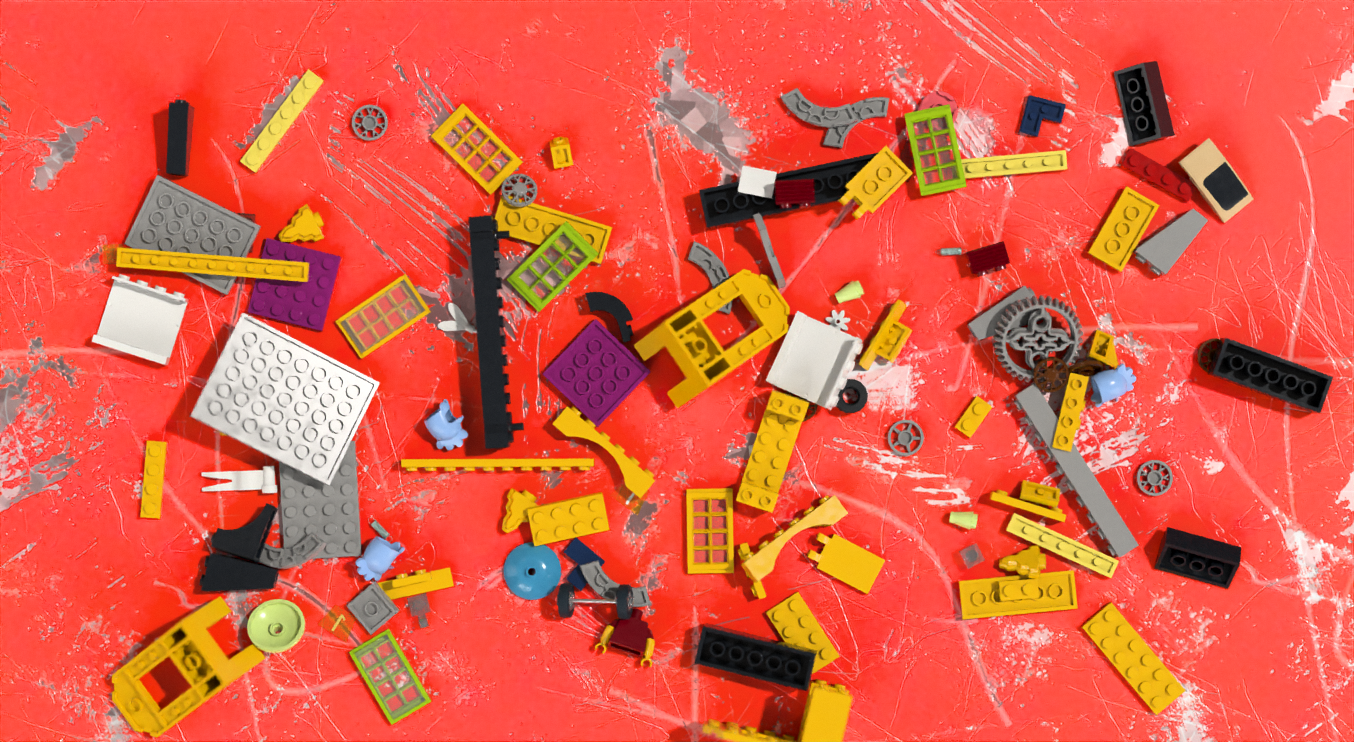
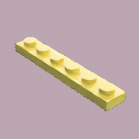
[240,69,325,173]
[951,150,1068,179]
[1006,513,1119,578]

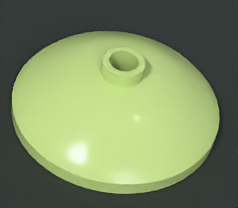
[247,599,305,653]

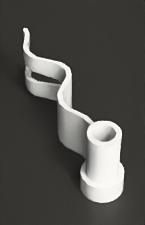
[201,466,277,493]

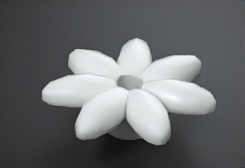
[826,310,851,330]

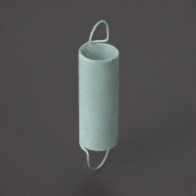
[935,247,966,255]
[368,517,392,542]

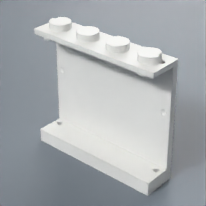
[92,274,189,365]
[766,311,863,410]

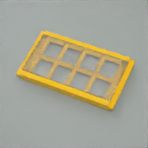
[431,104,523,195]
[336,274,431,359]
[686,488,734,574]

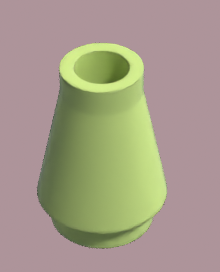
[835,280,865,304]
[949,511,978,530]

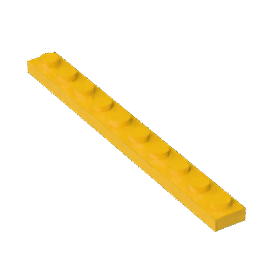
[116,247,310,282]
[401,459,594,471]

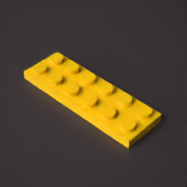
[495,196,612,264]
[959,570,1078,619]
[1081,602,1186,715]

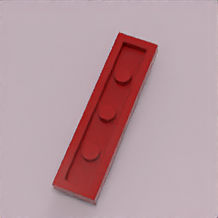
[1121,148,1196,202]

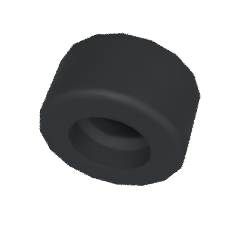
[836,379,868,413]

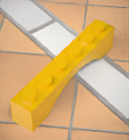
[553,406,655,498]
[741,495,848,583]

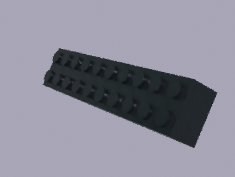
[699,152,879,229]

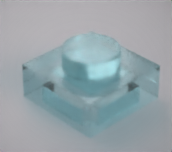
[959,543,985,569]

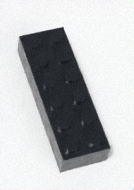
[1208,338,1333,413]
[695,623,818,691]

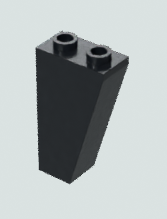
[166,99,195,176]
[199,552,280,591]

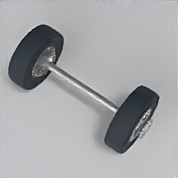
[557,583,635,619]

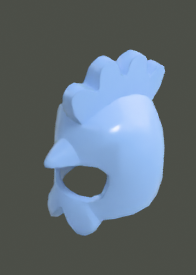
[1091,363,1136,407]
[424,399,468,450]
[355,536,405,581]

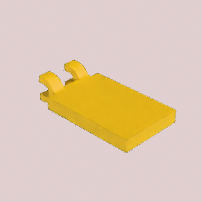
[838,146,913,220]
[807,532,885,594]

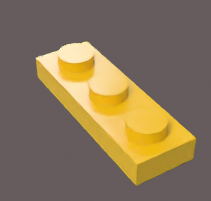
[737,542,766,599]

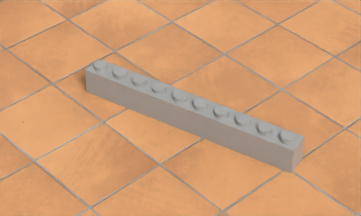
[1013,383,1139,558]

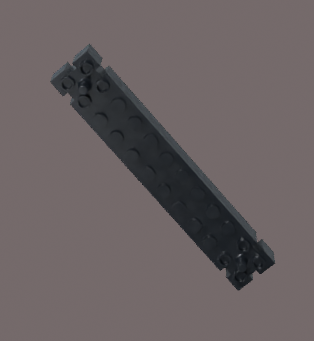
[468,215,524,449]

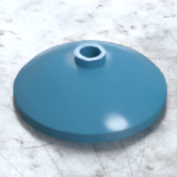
[504,542,561,600]

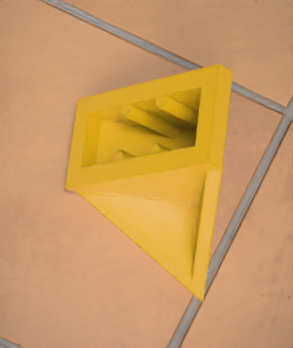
[1085,329,1119,369]

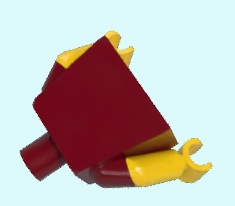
[595,608,655,668]

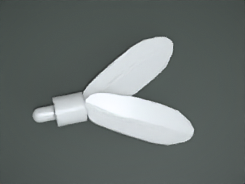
[438,303,477,333]

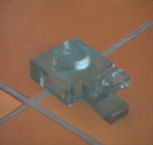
[407,593,431,628]

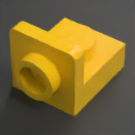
[549,137,573,169]

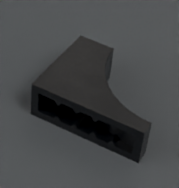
[211,503,278,563]

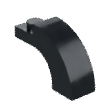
[585,292,634,343]

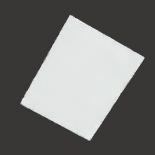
[738,166,777,198]

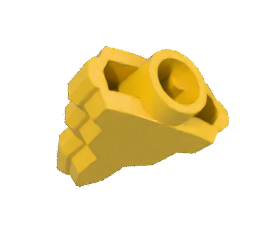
[278,204,324,242]
[502,488,538,534]
[999,545,1046,578]

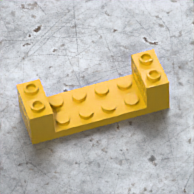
[736,389,809,513]

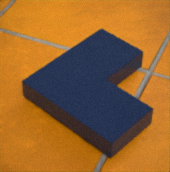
[1019,95,1066,137]
[564,537,605,591]

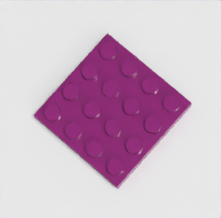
[248,238,342,331]
[543,319,651,427]

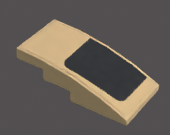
[1178,138,1254,223]

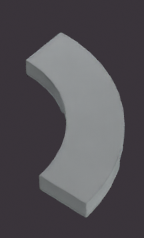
[781,88,858,128]
[823,97,889,148]
[753,213,786,289]
[688,241,732,314]
[259,532,327,569]
[580,560,651,607]

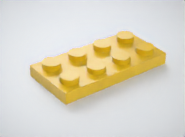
[1088,186,1160,272]
[527,492,610,546]
[766,592,840,674]

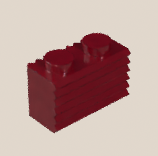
[774,179,815,209]
[965,241,1010,277]

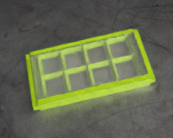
[904,104,967,196]
[507,221,599,312]
[349,629,431,725]

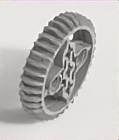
[993,295,1083,383]

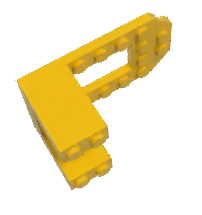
[634,269,790,409]
[112,596,265,737]
[702,679,853,742]

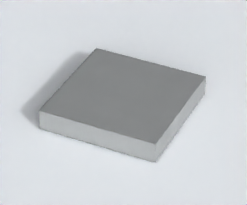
[346,581,400,635]

